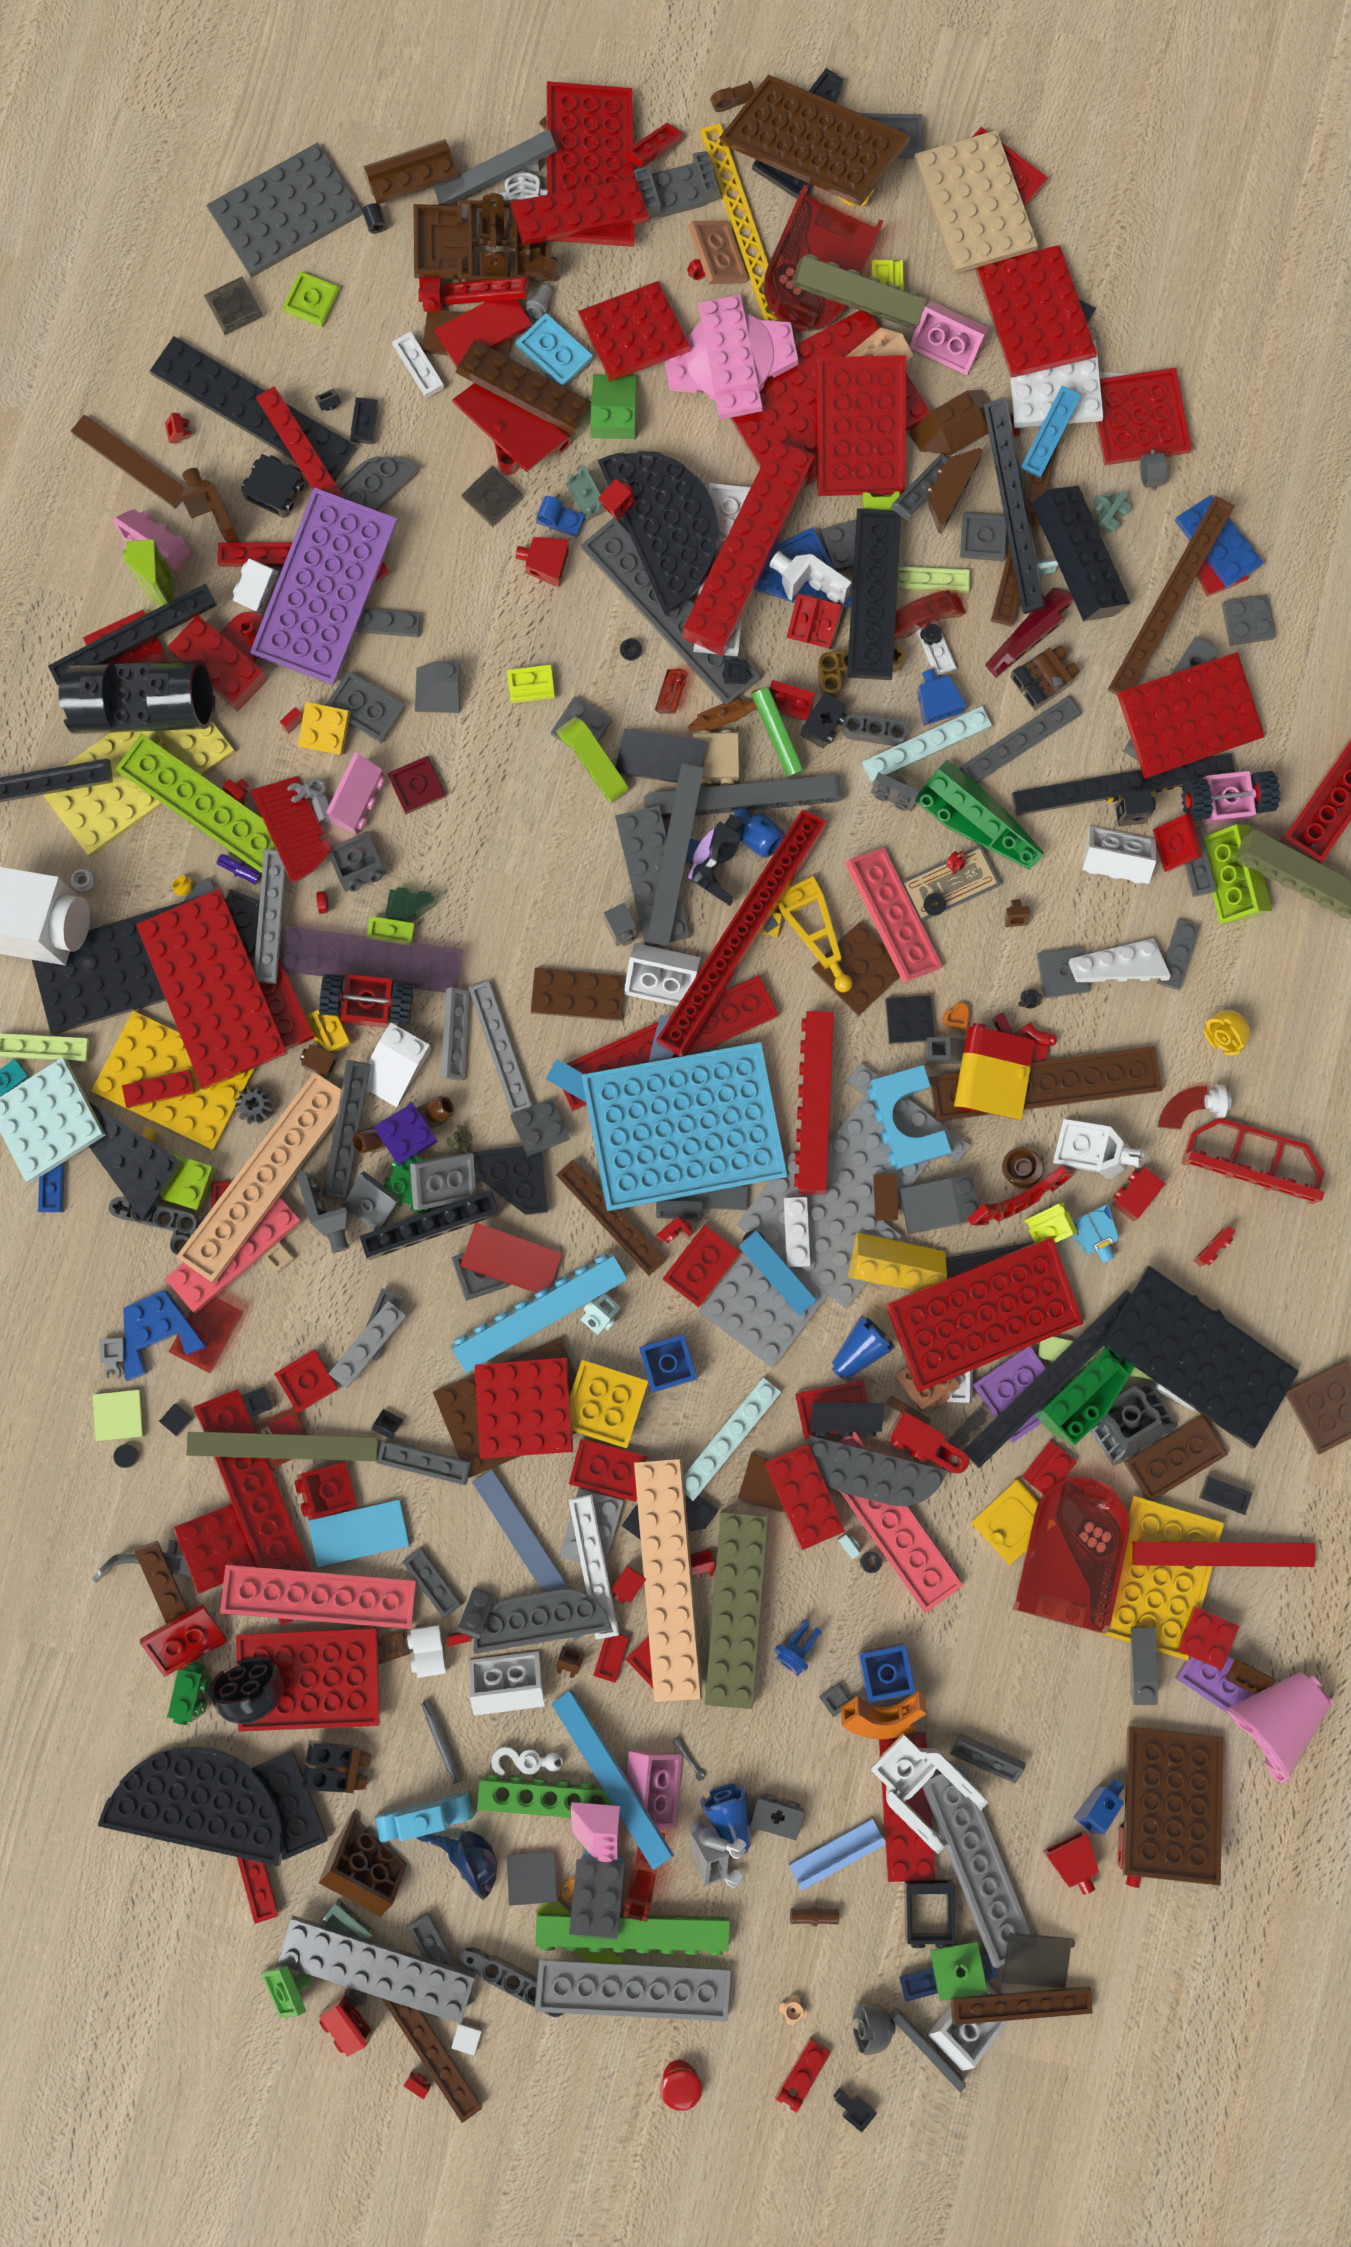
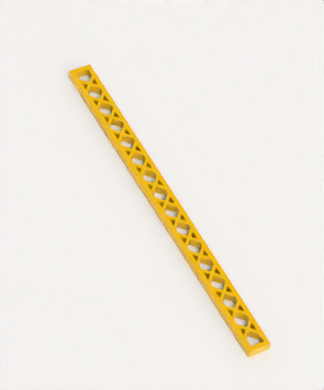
[700,123,796,345]

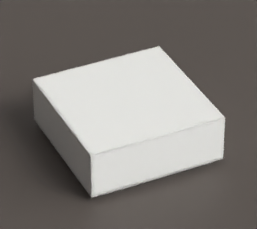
[451,2023,482,2056]

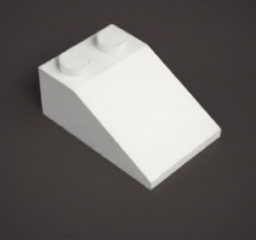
[366,1022,432,1107]
[928,1983,1008,2071]

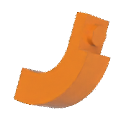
[841,1691,927,1739]

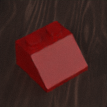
[319,1993,374,2057]

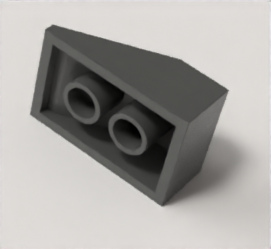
[899,1174,979,1234]

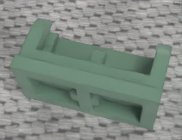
[566,465,606,522]
[320,1899,375,1939]

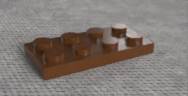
[531,968,625,1021]

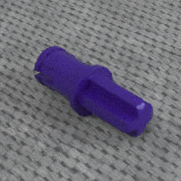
[217,854,262,885]

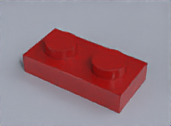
[1193,1225,1236,1267]

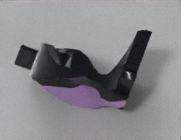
[686,814,744,906]

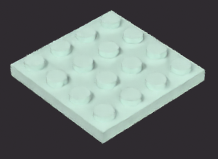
[0,1057,106,1183]

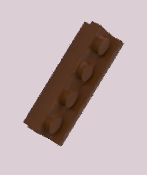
[363,139,459,205]

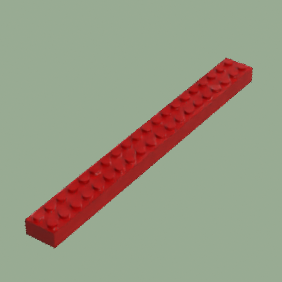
[656,809,827,1057]

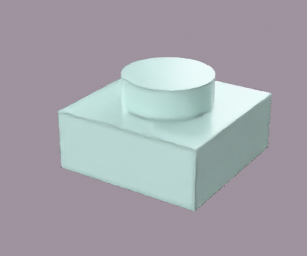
[837,1534,860,1559]

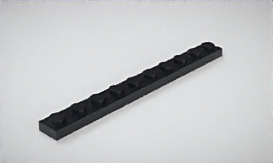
[983,397,1046,614]
[1012,754,1235,816]
[962,1290,1130,1469]

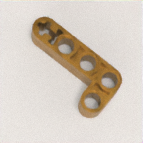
[818,645,905,698]

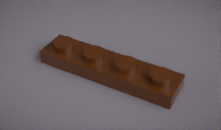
[135,1540,189,1624]

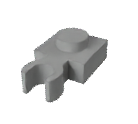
[99,1338,124,1379]

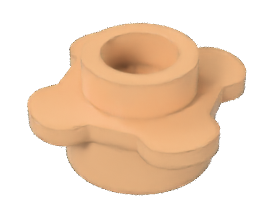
[779,1995,808,2025]

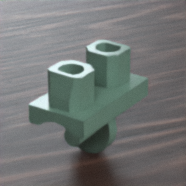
[1093,490,1132,533]

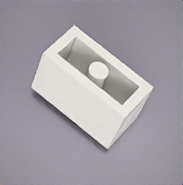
[233,559,279,613]

